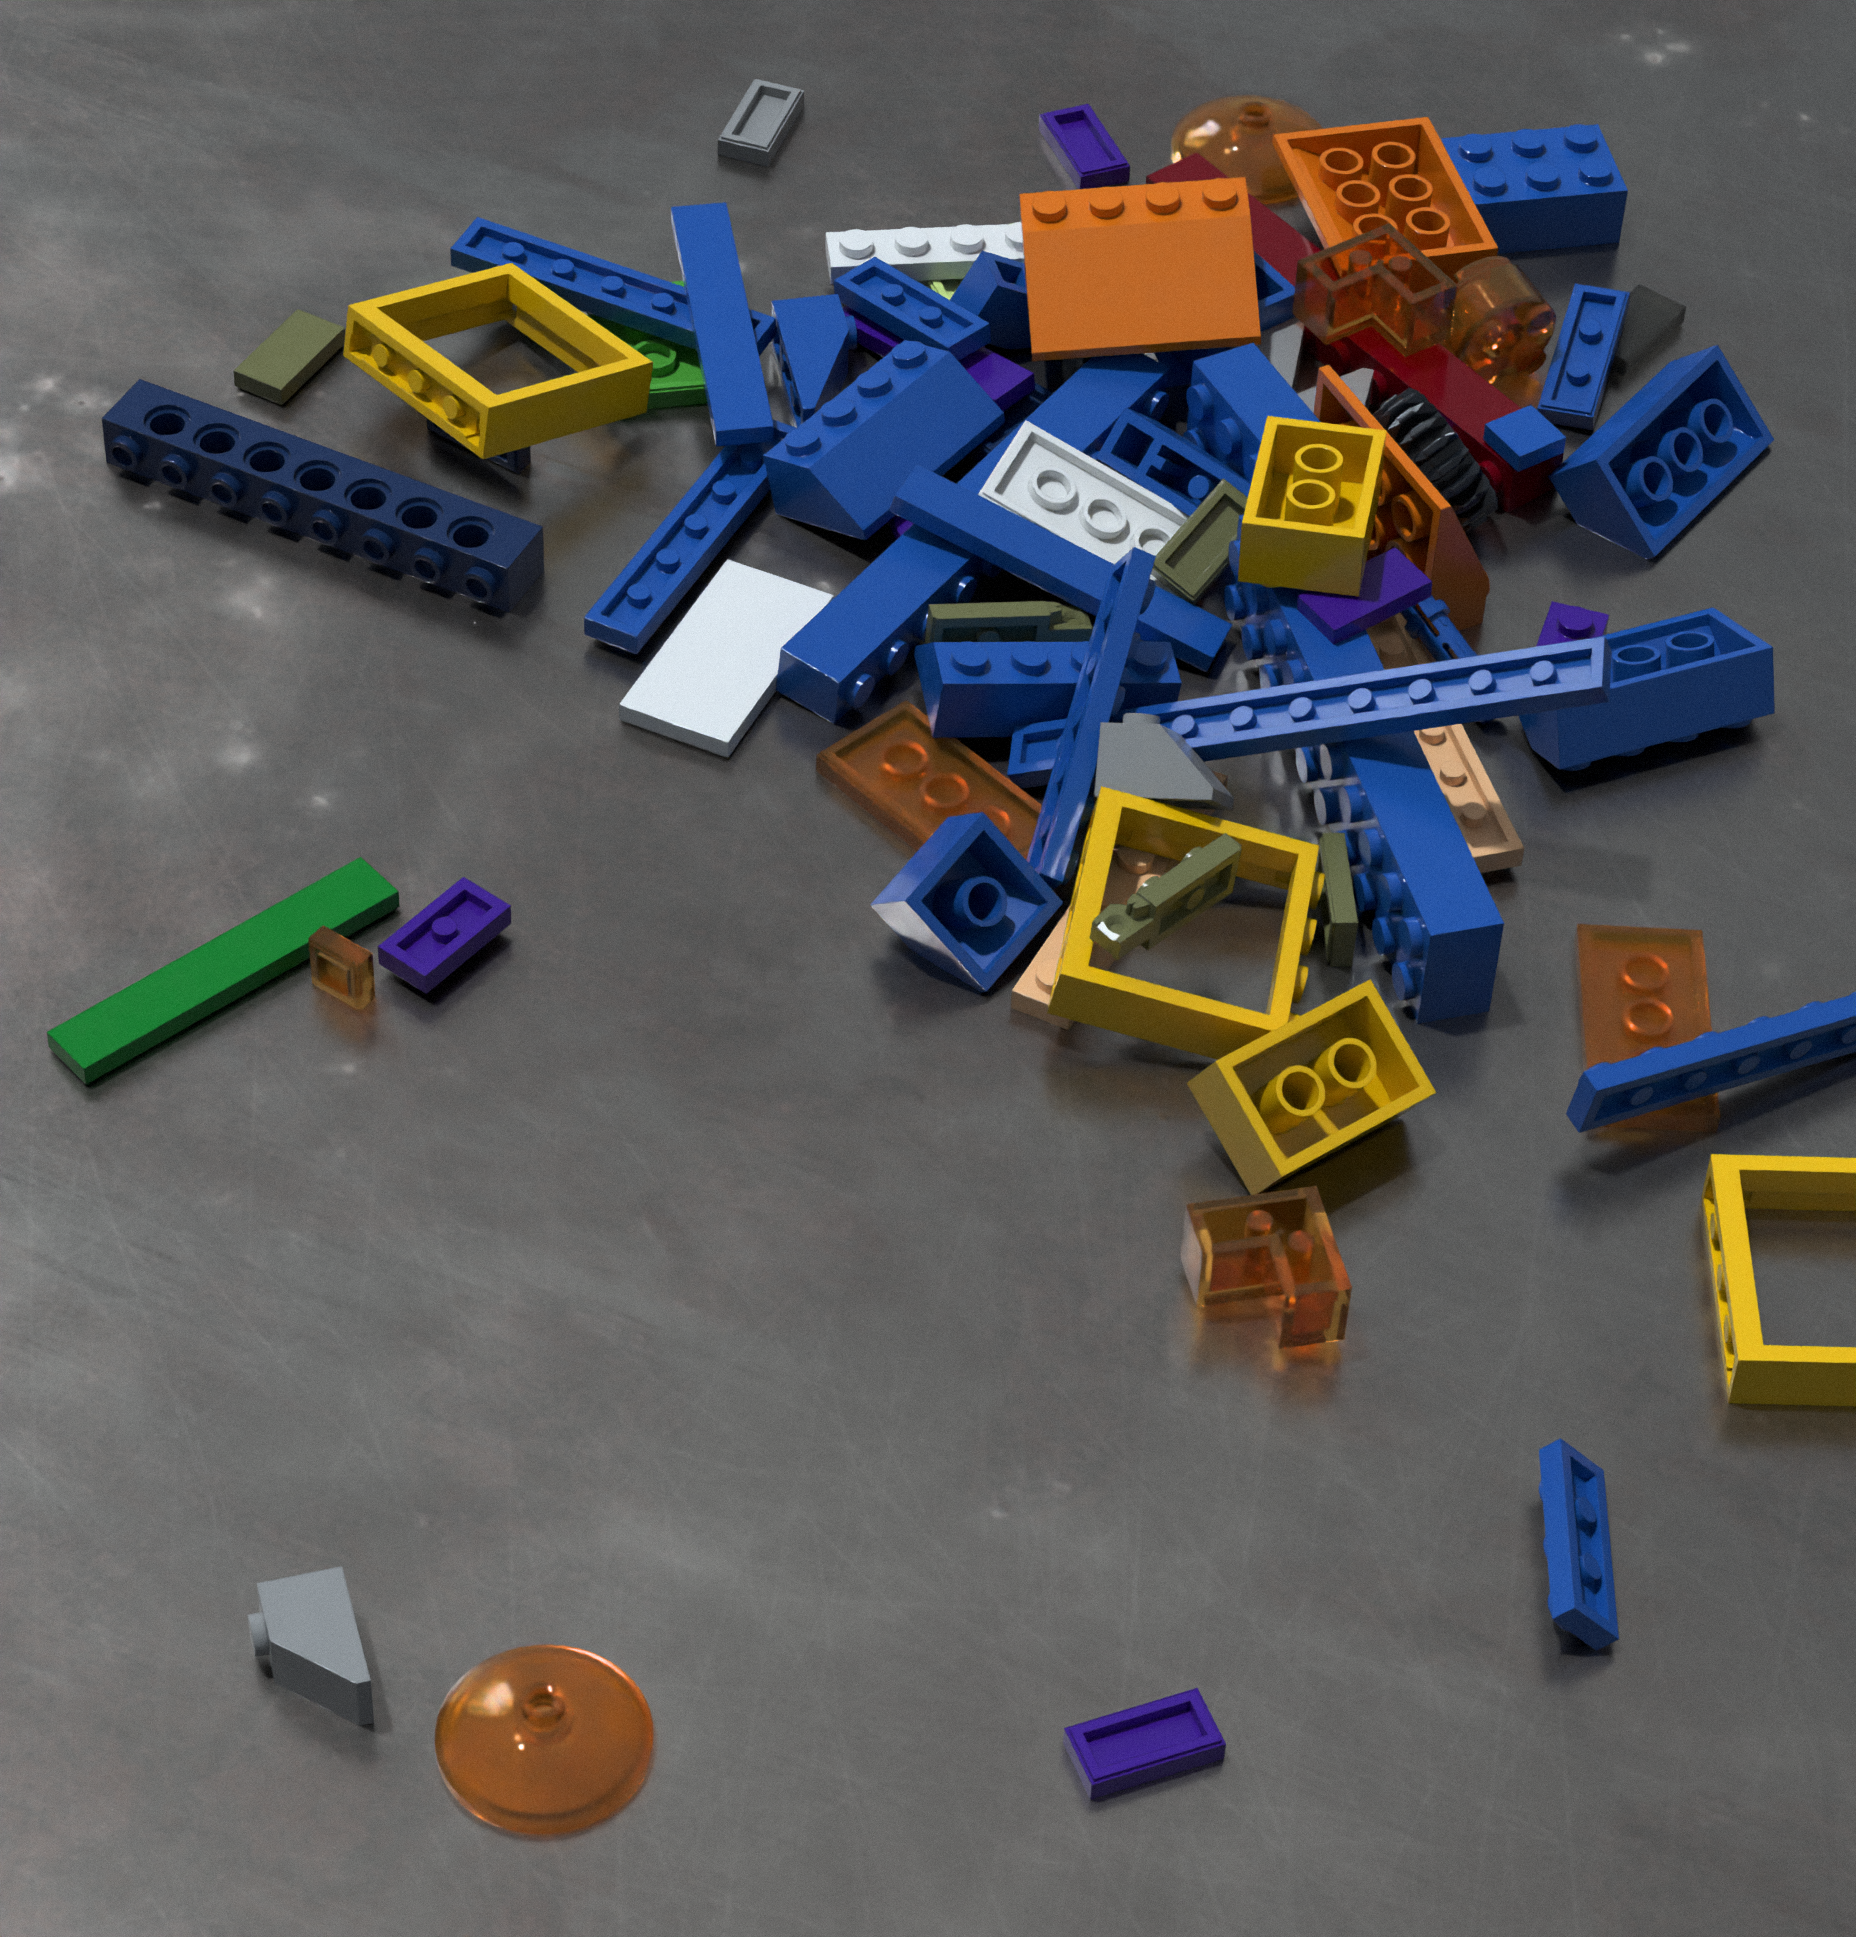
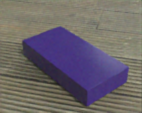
[1039,104,1130,189]
[1297,547,1432,645]
[1063,1688,1226,1800]

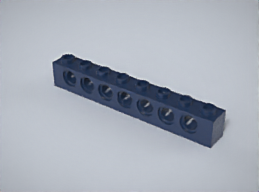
[102,379,544,612]

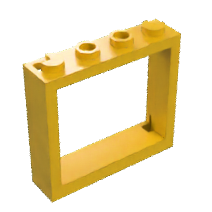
[343,263,653,459]
[1047,786,1325,1060]
[1701,1154,1856,1406]

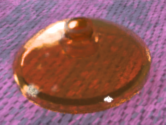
[1171,94,1324,204]
[435,1644,653,1834]

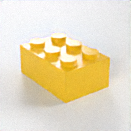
[1238,416,1387,597]
[1187,979,1436,1197]

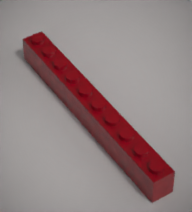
[1146,152,1564,513]

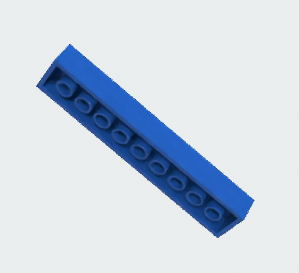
[1224,515,1504,1024]

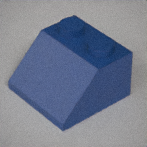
[870,812,1063,992]

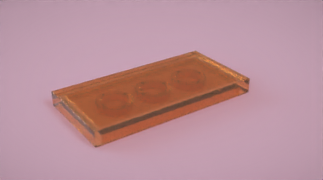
[816,700,1042,859]
[1574,924,1720,1132]

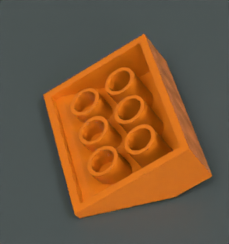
[1272,117,1498,308]
[1019,177,1261,362]
[1314,365,1490,643]

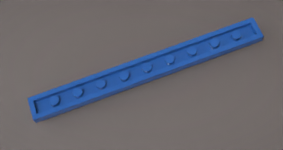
[1007,636,1612,789]

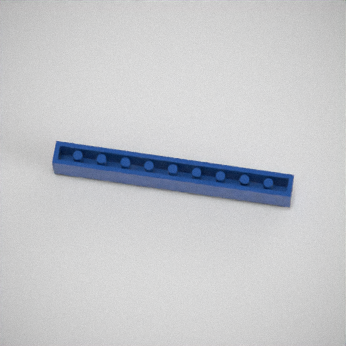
[776,353,1170,724]

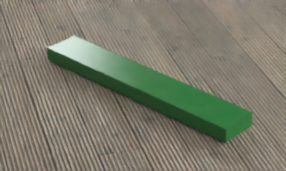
[47,857,400,1084]

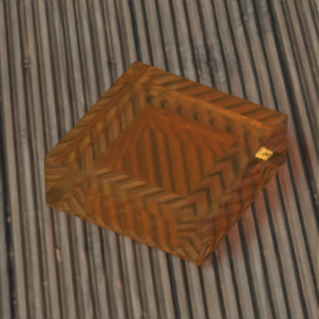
[308,925,376,1010]

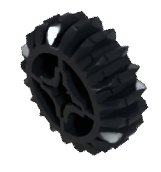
[1373,388,1498,533]

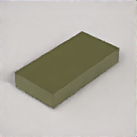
[233,309,345,405]
[1151,478,1248,605]
[1315,833,1358,967]

